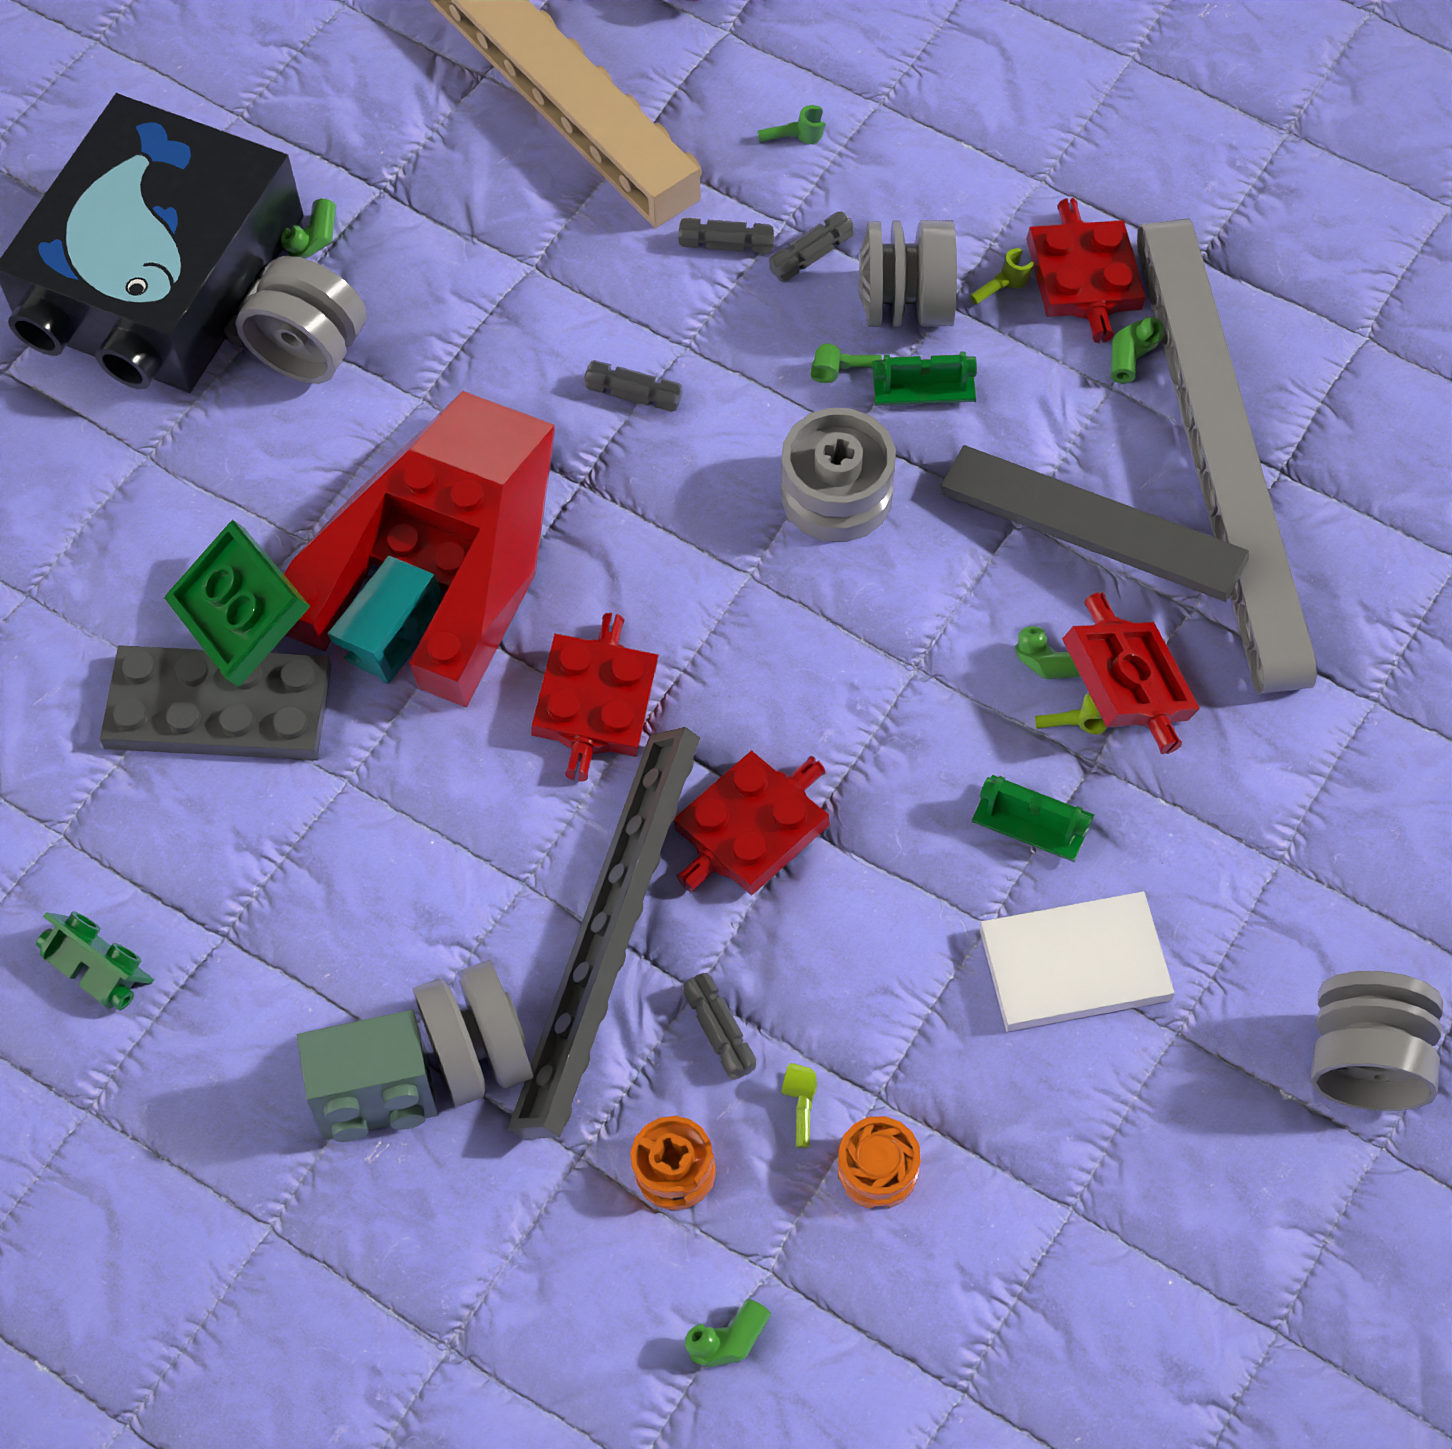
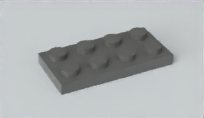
[100,645,332,760]

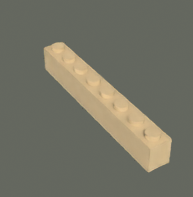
[430,0,702,229]

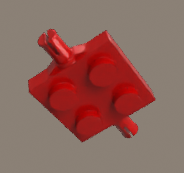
[1026,198,1146,343]
[1062,592,1200,754]
[531,613,659,782]
[674,750,830,896]

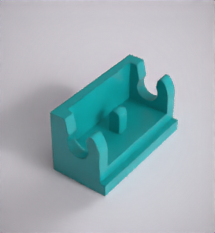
[328,556,444,684]

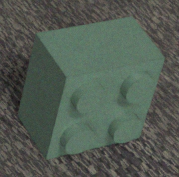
[296,1009,438,1142]

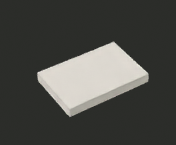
[980,891,1175,1032]

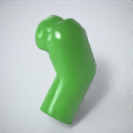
[281,199,336,259]
[1110,317,1165,384]
[1015,626,1081,679]
[685,1299,771,1367]

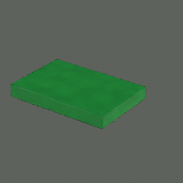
[164,519,310,687]

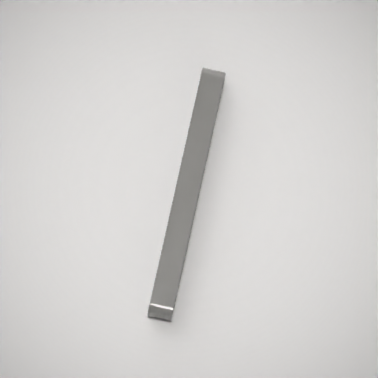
[1137,218,1317,694]

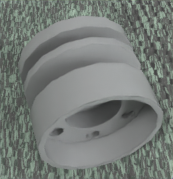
[859,220,957,327]
[1311,971,1443,1111]

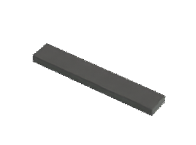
[940,445,1249,602]

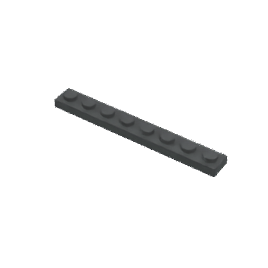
[507,727,700,1139]

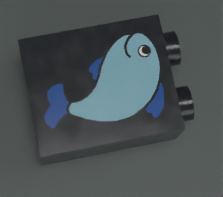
[0,93,304,393]

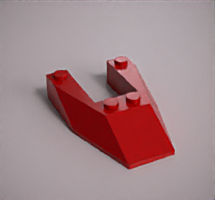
[284,391,555,708]

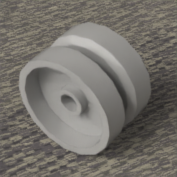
[235,256,367,384]
[781,408,896,542]
[412,959,533,1108]

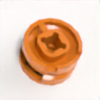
[630,1116,717,1211]
[837,1116,921,1210]

